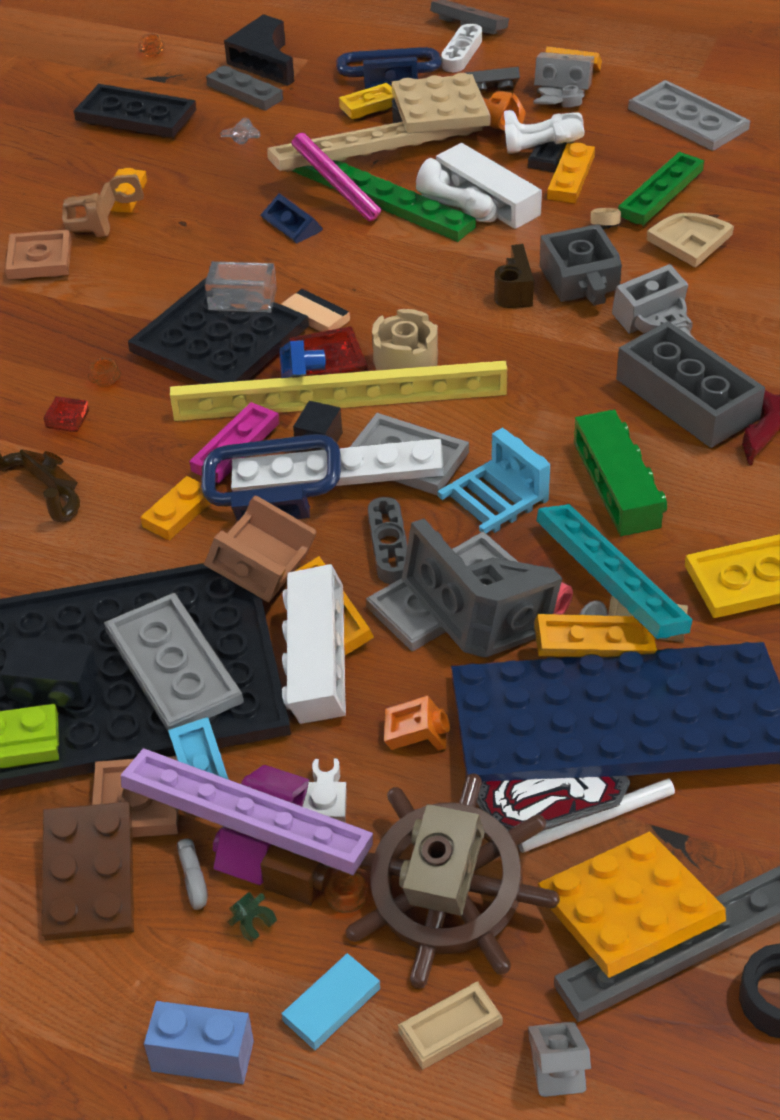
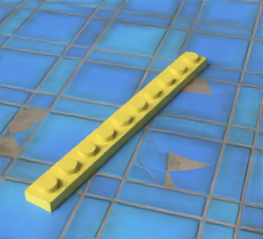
[170,361,507,421]

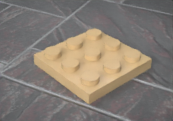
[392,73,491,133]

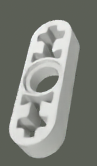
[441,24,482,73]

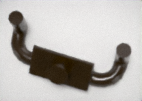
[0,449,80,522]

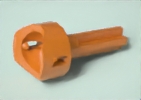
[483,91,526,131]

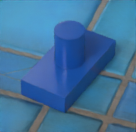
[279,340,326,378]

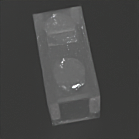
[205,261,277,312]

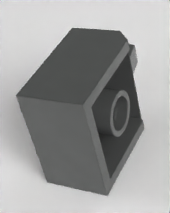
[539,224,622,306]

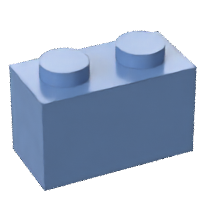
[144,1001,254,1084]

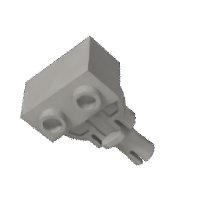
[612,264,696,340]

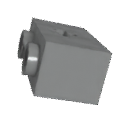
[534,52,594,90]

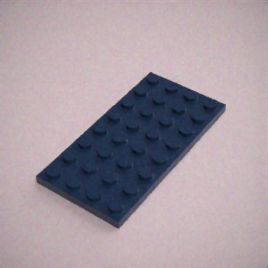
[451,642,780,783]

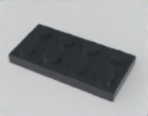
[74,84,197,138]

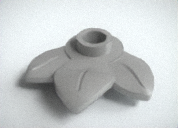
[533,85,584,107]

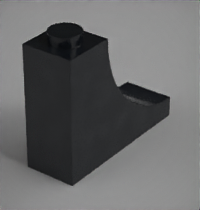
[224,14,295,86]

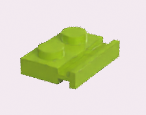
[0,704,59,768]

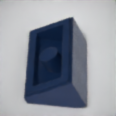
[260,193,323,243]

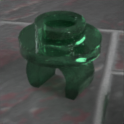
[227,891,277,942]

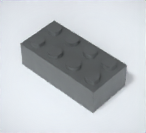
[616,321,765,448]

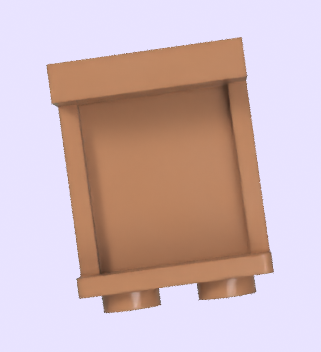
[204,496,317,603]

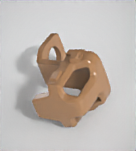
[62,174,144,238]

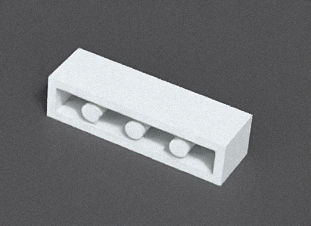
[436,143,542,229]
[282,564,346,724]

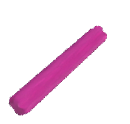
[291,133,381,221]

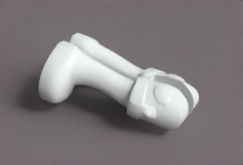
[504,110,585,154]
[416,158,499,222]

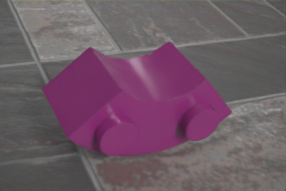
[213,765,310,885]

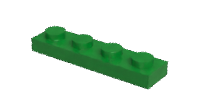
[618,152,704,226]

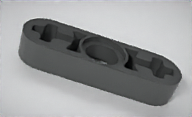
[368,497,407,584]

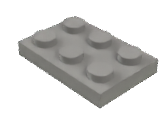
[350,413,469,496]

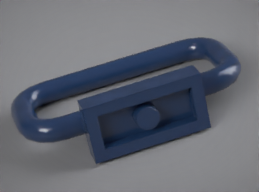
[336,47,442,89]
[201,434,341,521]

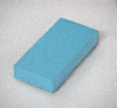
[281,953,381,1050]

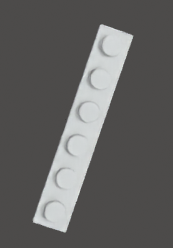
[231,438,444,492]

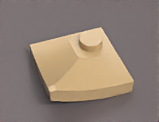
[647,213,734,268]

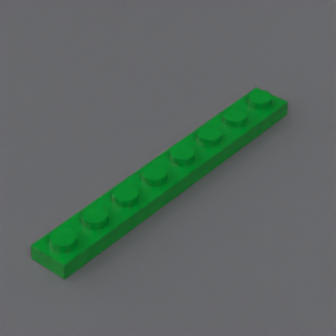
[293,160,476,242]

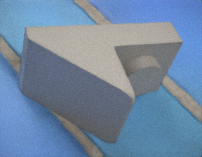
[528,1022,591,1097]

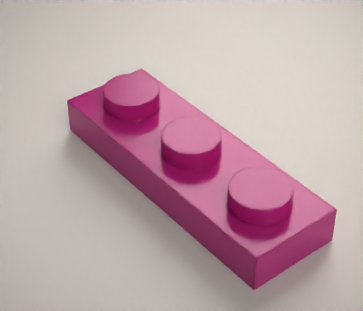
[189,402,279,483]

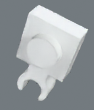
[303,758,347,823]

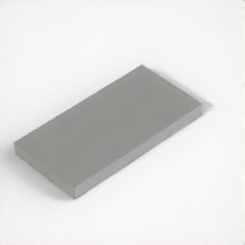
[628,80,750,151]
[366,532,518,652]
[104,593,244,733]

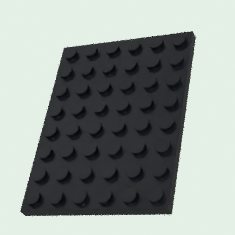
[0,563,291,790]

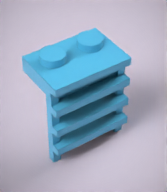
[438,427,550,533]

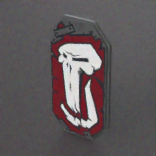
[477,776,630,831]

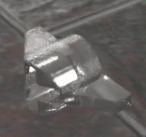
[220,117,261,144]

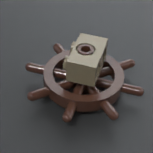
[346,773,560,989]

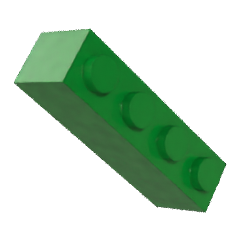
[574,409,667,537]

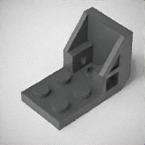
[402,519,562,657]

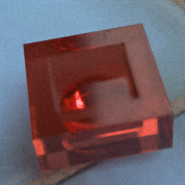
[43,396,89,432]

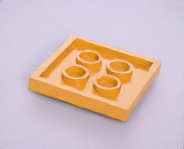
[537,831,726,978]

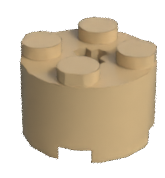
[372,309,438,371]

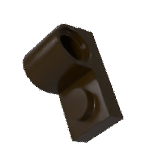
[494,244,534,308]

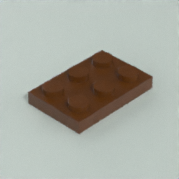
[42,802,134,940]

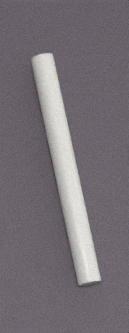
[518,778,675,853]

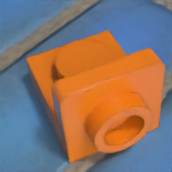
[384,696,450,751]

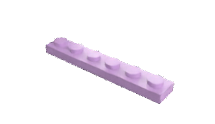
[120,748,373,875]

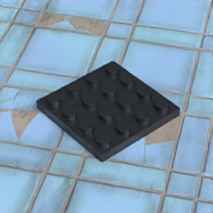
[128,275,309,384]

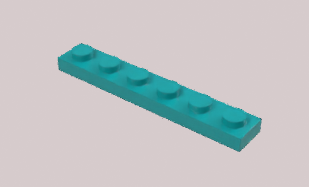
[536,504,693,639]

